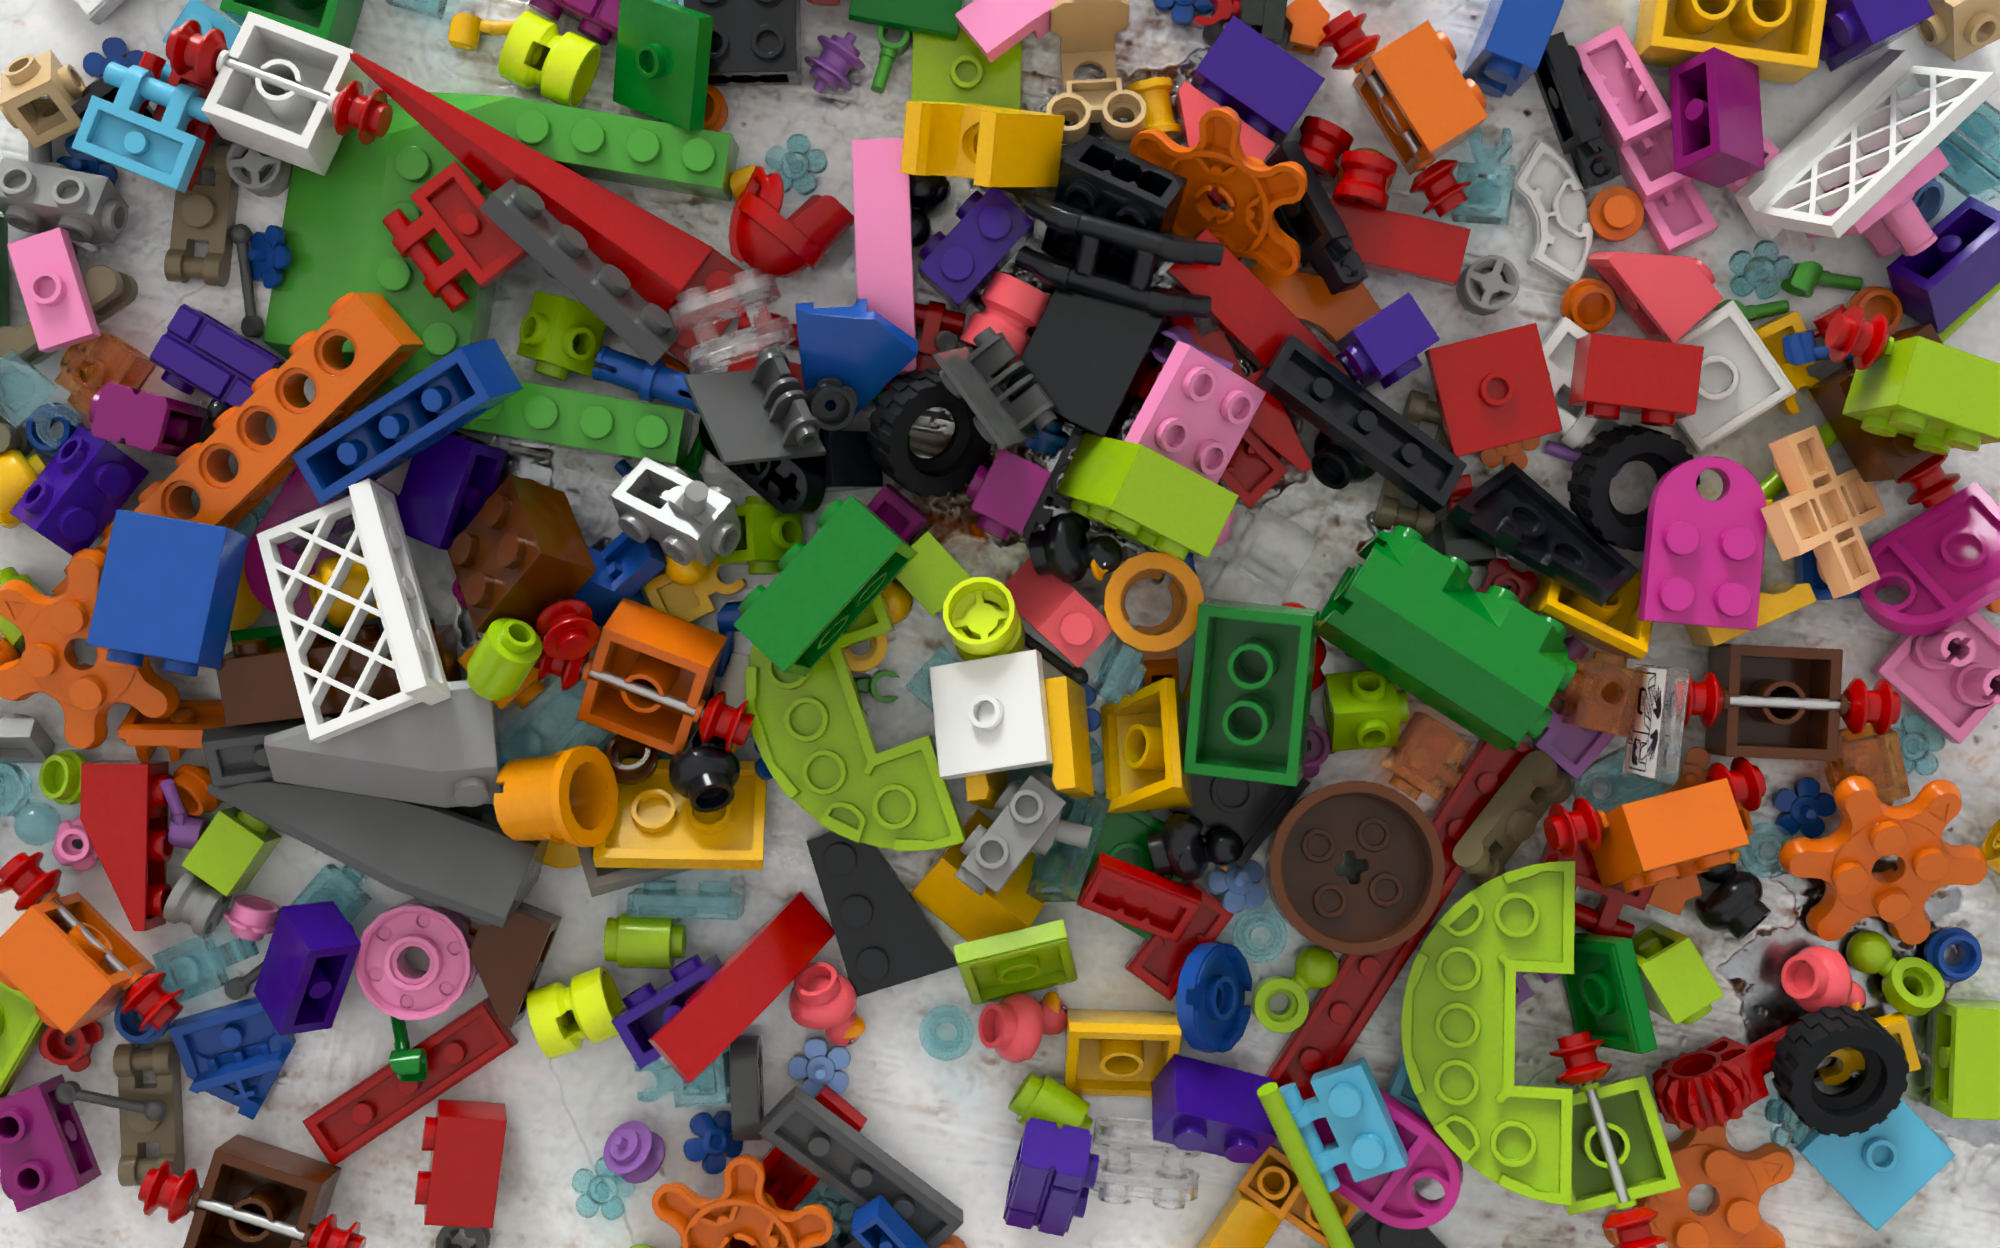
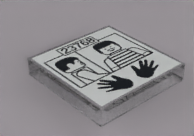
[1623,664,1690,784]

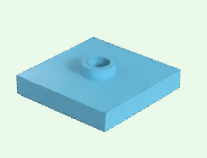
[1795,1098,1955,1231]

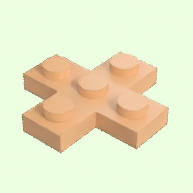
[1761,425,1886,599]

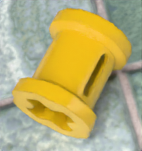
[1125,77,1182,139]

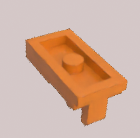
[117,700,226,762]

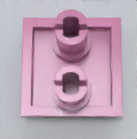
[1805,146,1950,258]
[1124,340,1266,484]
[1870,612,2000,744]

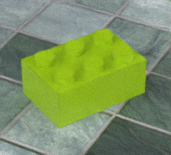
[1056,433,1239,561]

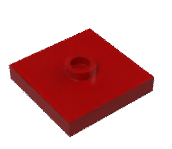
[1425,323,1563,457]

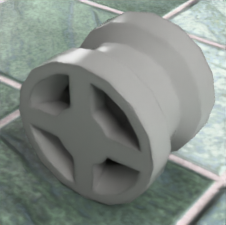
[226,143,293,198]
[1456,255,1520,316]
[163,871,232,938]

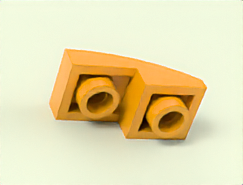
[1237,1145,1359,1248]

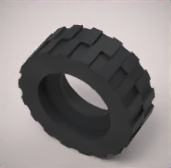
[867,368,992,498]
[1567,424,1700,552]
[1771,1005,1909,1137]

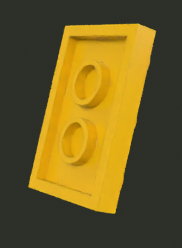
[593,759,767,870]

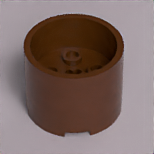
[1265,781,1445,955]

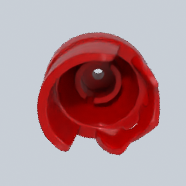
[728,166,854,278]

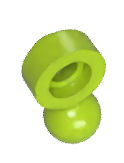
[1846,930,1945,1017]
[1252,945,1339,1033]

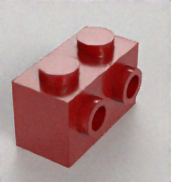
[1569,333,1704,427]
[414,1099,507,1228]

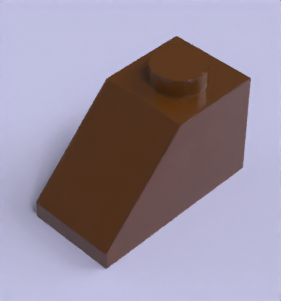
[468,902,562,1028]

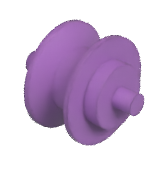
[804,32,865,94]
[603,1121,665,1184]

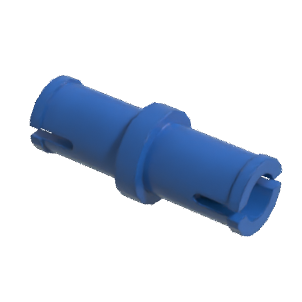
[593,345,699,414]

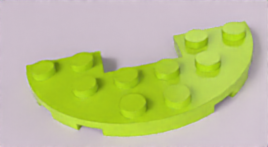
[745,593,967,851]
[1401,861,1575,1206]

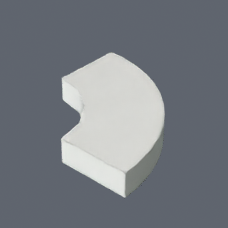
[1507,138,1593,287]

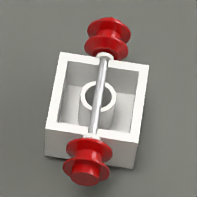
[165,11,393,176]

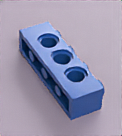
[291,339,523,505]

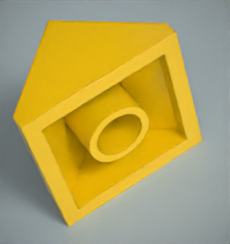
[1525,572,1653,660]
[1100,677,1193,814]
[910,809,1058,942]
[1064,1008,1182,1097]

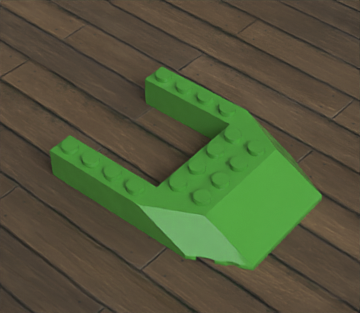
[263,92,739,466]

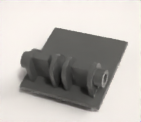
[933,327,1057,450]
[683,347,826,466]

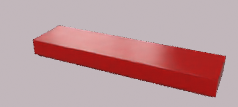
[302,997,518,1167]

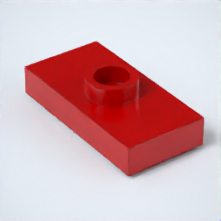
[1077,852,1202,944]
[1125,880,1234,1001]

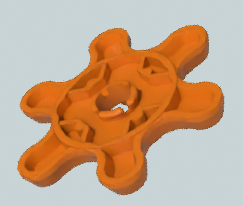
[1130,106,1308,278]
[0,548,180,750]
[1778,775,1987,945]
[1603,1121,1795,1248]
[652,1154,834,1248]

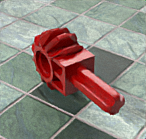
[1652,1018,1801,1131]

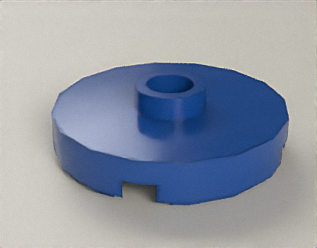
[1176,941,1252,1053]

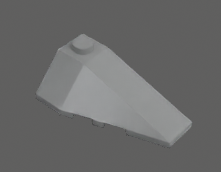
[264,680,503,808]

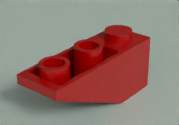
[80,760,174,931]

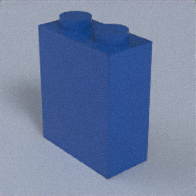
[1462,0,1564,98]
[86,509,249,677]

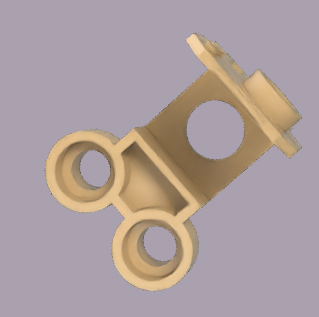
[1046,0,1147,144]

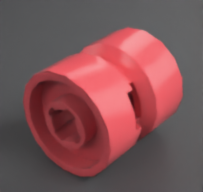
[959,271,1051,368]

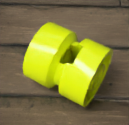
[498,10,602,108]
[943,577,1025,661]
[526,965,624,1059]

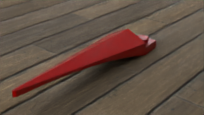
[349,53,759,371]

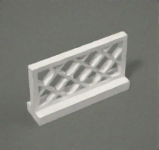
[1734,49,2000,239]
[256,478,451,743]

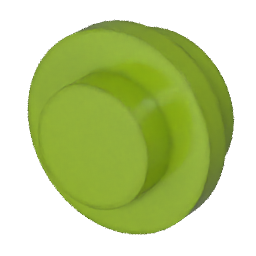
[39,750,88,805]

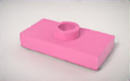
[7,227,101,353]

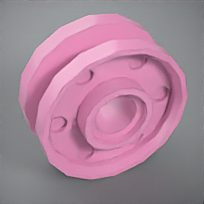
[355,899,478,1020]

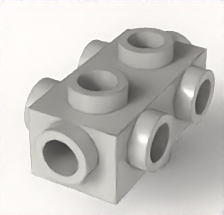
[0,141,129,244]
[610,457,742,567]
[954,769,1093,896]

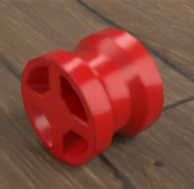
[1298,116,1354,182]
[1332,151,1398,210]

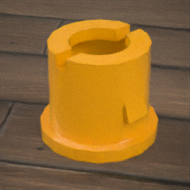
[1103,552,1204,652]
[493,745,618,847]

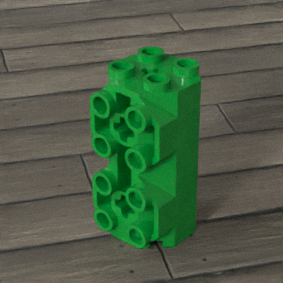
[1317,525,1577,752]

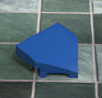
[795,299,918,416]
[169,997,296,1120]

